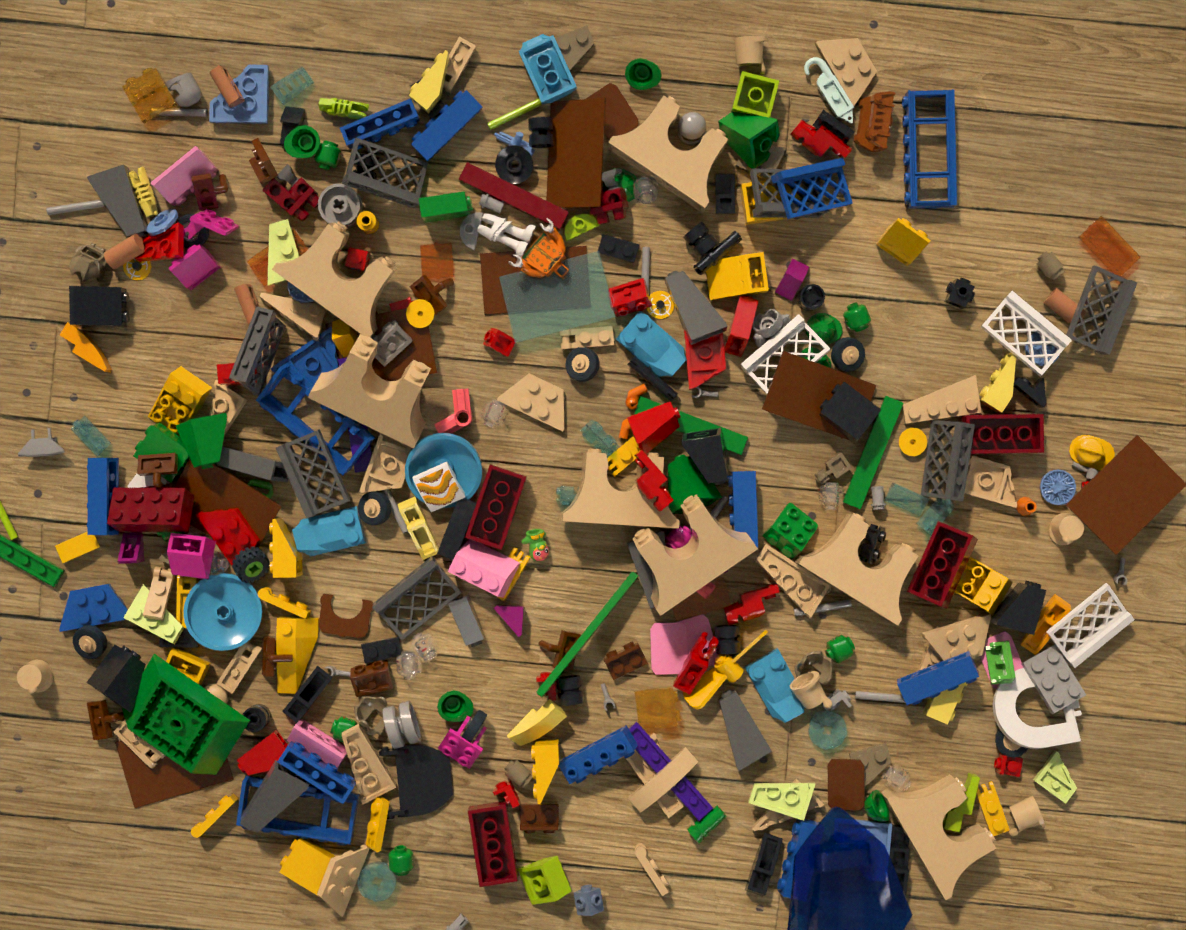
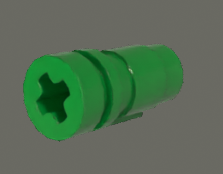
[687,805,727,844]

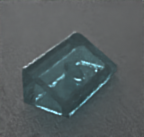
[885,483,929,516]

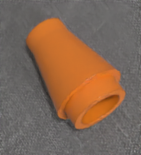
[1016,497,1037,516]

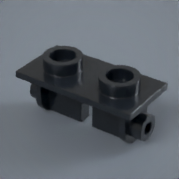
[812,110,855,143]
[859,524,886,565]

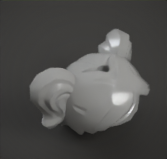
[752,309,791,348]

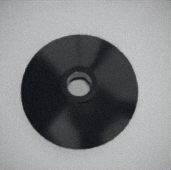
[495,145,533,184]

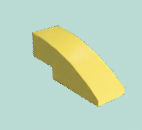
[398,497,439,560]
[507,699,567,746]

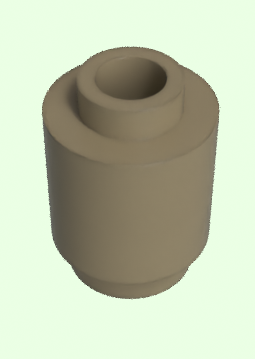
[1037,251,1065,281]
[504,760,533,788]

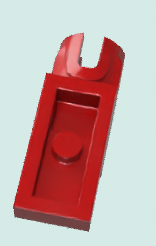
[790,120,852,158]
[634,450,674,511]
[724,584,780,626]
[673,632,719,695]

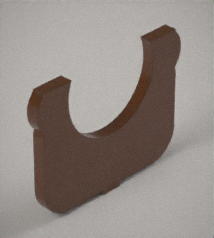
[319,594,373,638]

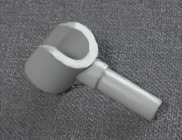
[691,387,718,398]
[1072,462,1098,479]
[1113,558,1127,585]
[325,666,350,677]
[600,683,615,711]

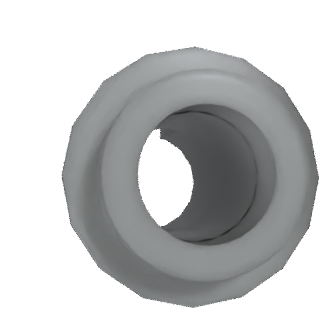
[479,194,504,214]
[871,486,886,510]
[446,913,470,930]

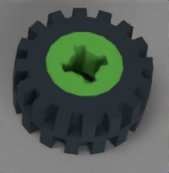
[232,546,270,583]

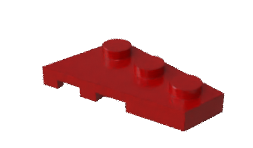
[134,222,184,262]

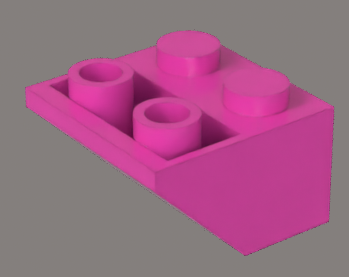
[169,245,221,290]
[167,533,216,579]

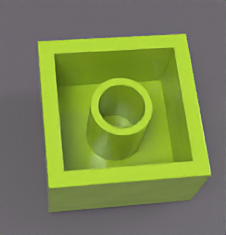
[731,71,779,117]

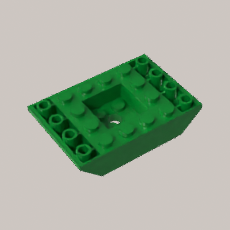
[122,654,250,775]

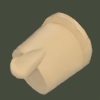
[734,36,768,74]
[1049,513,1084,545]
[17,659,53,694]
[790,671,832,709]
[1009,796,1046,836]

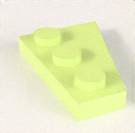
[267,219,300,286]
[124,584,184,645]
[748,783,815,821]

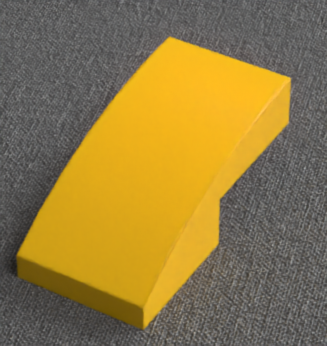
[55,532,100,564]

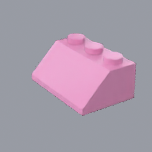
[151,146,219,206]
[448,539,520,597]
[287,719,347,768]

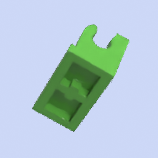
[985,640,1016,685]

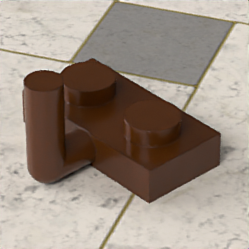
[191,173,228,211]
[409,275,454,317]
[137,453,178,488]
[538,630,581,672]
[262,636,293,677]
[87,700,125,740]

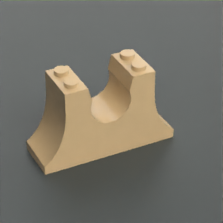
[608,96,728,213]
[272,221,397,338]
[308,334,431,448]
[559,449,680,528]
[633,495,758,616]
[795,513,918,625]
[881,774,997,900]

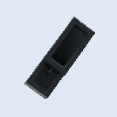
[437,498,477,560]
[282,666,333,723]
[745,833,783,896]

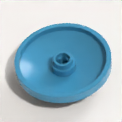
[405,433,482,508]
[183,573,262,651]

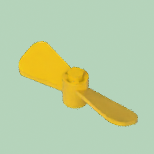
[683,629,769,709]

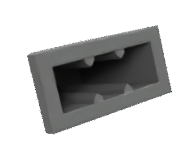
[448,595,485,647]

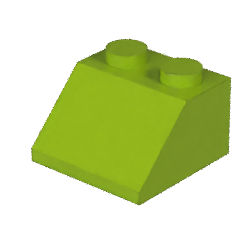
[518,856,571,905]

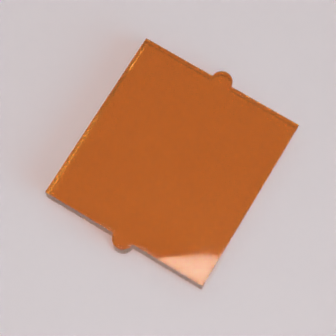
[420,242,454,280]

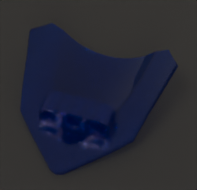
[787,807,913,930]

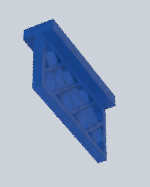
[771,158,853,219]

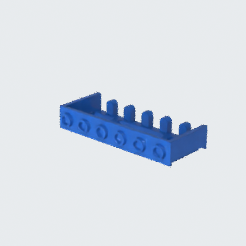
[902,89,957,209]
[256,363,375,475]
[236,775,360,845]

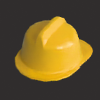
[1069,435,1115,470]

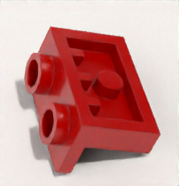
[608,278,652,317]

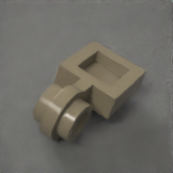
[814,452,852,484]

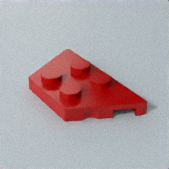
[684,330,726,390]
[196,508,260,566]

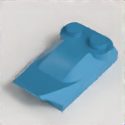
[518,34,577,104]
[616,311,687,377]
[292,506,367,557]
[744,648,804,723]

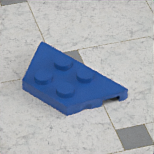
[270,327,338,387]
[59,584,128,632]

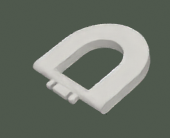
[993,668,1082,749]

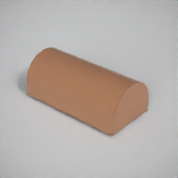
[209,65,245,108]
[104,234,145,269]
[234,283,260,325]
[1043,288,1086,324]

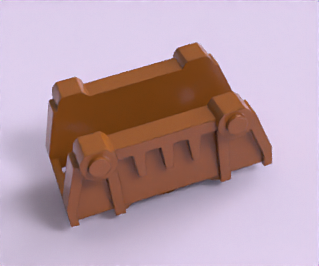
[854,91,896,152]

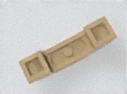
[628,747,698,813]

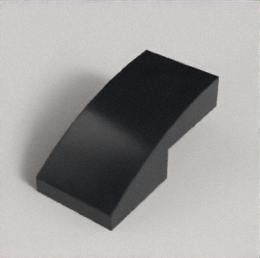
[715,174,735,214]

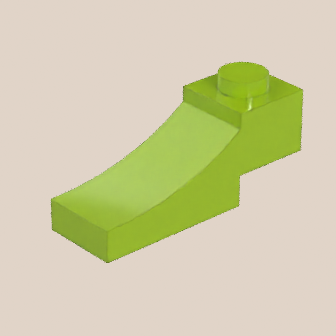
[943,773,980,832]

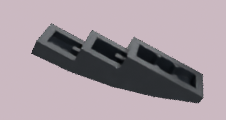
[885,824,910,907]

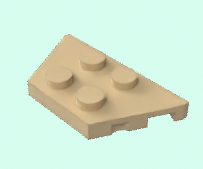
[815,38,877,106]
[497,373,564,432]
[359,433,411,493]
[944,456,1017,508]
[921,613,991,661]
[317,845,370,917]

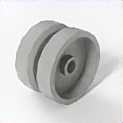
[318,184,363,229]
[383,700,421,749]

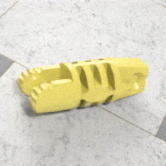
[129,167,158,217]

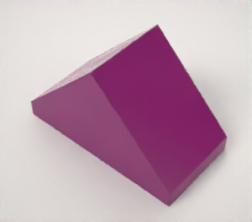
[775,258,809,301]
[117,532,145,564]
[494,604,524,637]

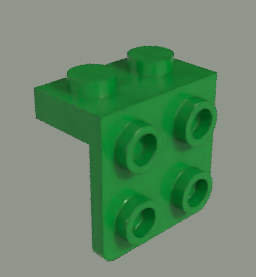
[762,503,818,560]

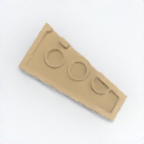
[902,375,982,424]
[755,544,830,618]
[342,724,396,805]
[626,732,684,818]

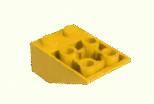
[740,181,800,225]
[876,218,931,266]
[706,252,769,300]
[148,366,212,437]
[269,518,303,578]
[955,557,1013,615]
[166,647,211,686]
[531,739,560,804]

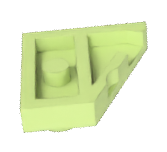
[1033,750,1077,804]

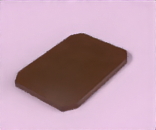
[586,83,638,140]
[827,759,865,810]

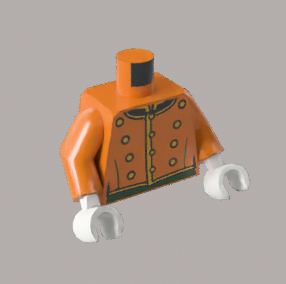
[509,218,569,278]

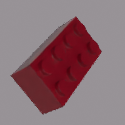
[961,414,1044,454]
[465,464,527,550]
[107,487,194,532]
[907,521,978,609]
[468,801,519,887]

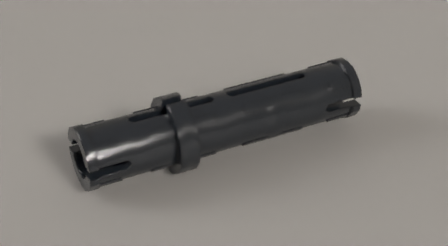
[693,231,742,275]
[627,356,678,402]

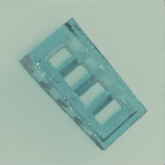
[270,66,314,105]

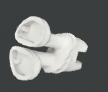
[477,213,536,257]

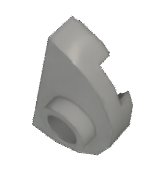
[460,212,483,251]

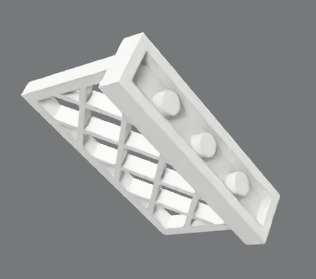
[981,291,1072,377]
[741,315,830,394]
[1046,583,1135,668]

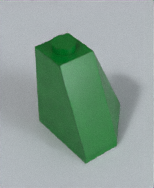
[718,112,780,169]
[176,413,227,470]
[668,454,722,514]

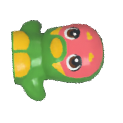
[521,529,549,561]

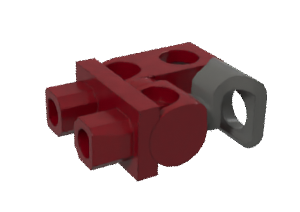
[262,164,319,222]
[590,169,629,225]

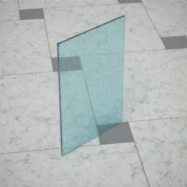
[499,251,615,343]

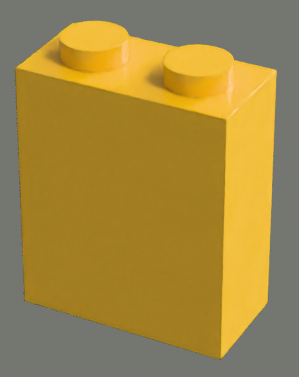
[279,838,336,896]

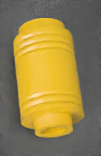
[357,211,379,234]

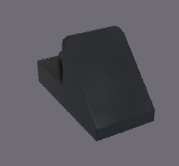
[280,106,305,145]
[1013,377,1046,408]

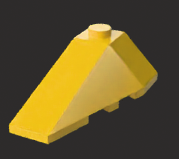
[276,616,319,694]

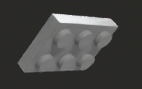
[1021,645,1086,714]

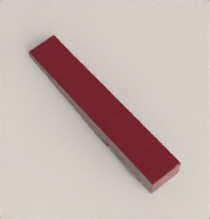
[459,162,569,231]

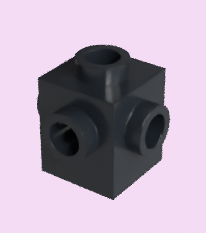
[944,278,975,309]

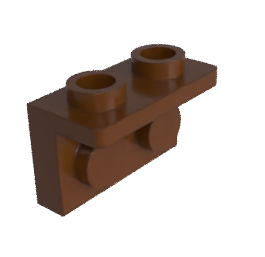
[249,138,278,184]
[604,641,648,680]
[350,660,393,697]
[520,804,559,833]

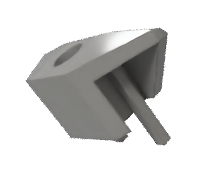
[18,428,65,457]

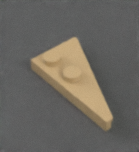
[260,293,327,341]
[210,380,247,436]

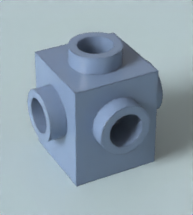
[573,885,604,916]

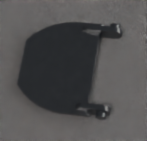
[379,745,453,819]

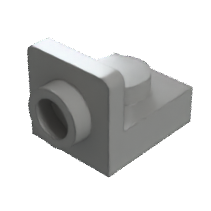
[821,689,852,711]

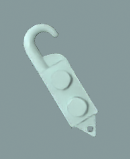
[804,57,854,124]

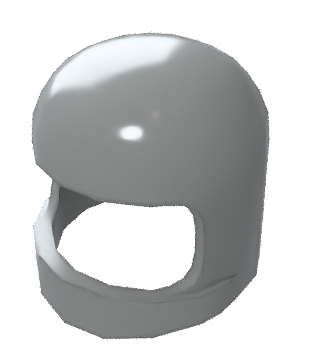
[165,73,202,107]
[678,112,706,146]

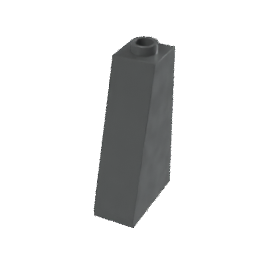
[87,164,148,238]
[665,271,727,345]
[214,446,289,483]
[627,530,665,610]
[718,689,772,771]
[240,760,309,833]

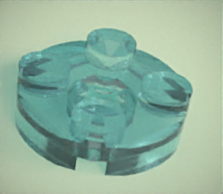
[808,710,847,750]
[357,862,397,902]

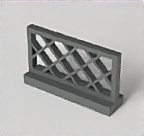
[342,138,428,208]
[750,169,829,218]
[1066,265,1137,355]
[229,306,286,396]
[920,420,975,501]
[276,429,350,519]
[372,556,461,640]

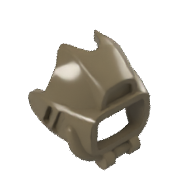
[69,243,107,282]
[795,651,832,685]
[354,696,387,735]

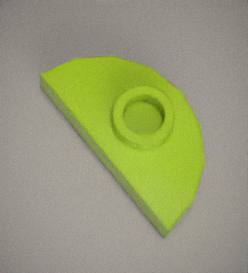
[565,214,600,241]

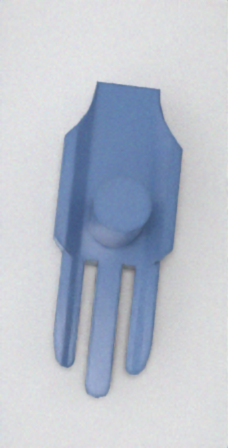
[494,132,535,156]

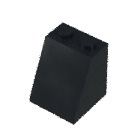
[69,286,129,328]
[819,382,881,444]
[682,428,729,485]
[990,580,1047,635]
[86,645,146,712]

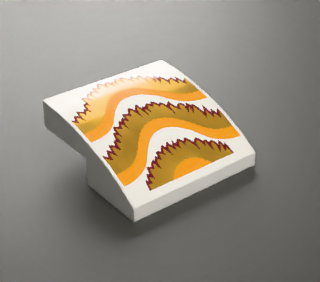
[412,462,465,512]

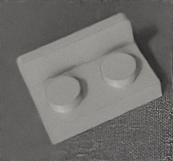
[371,320,412,367]

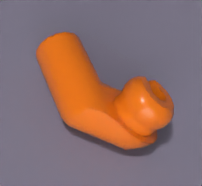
[626,384,648,410]
[619,415,633,440]

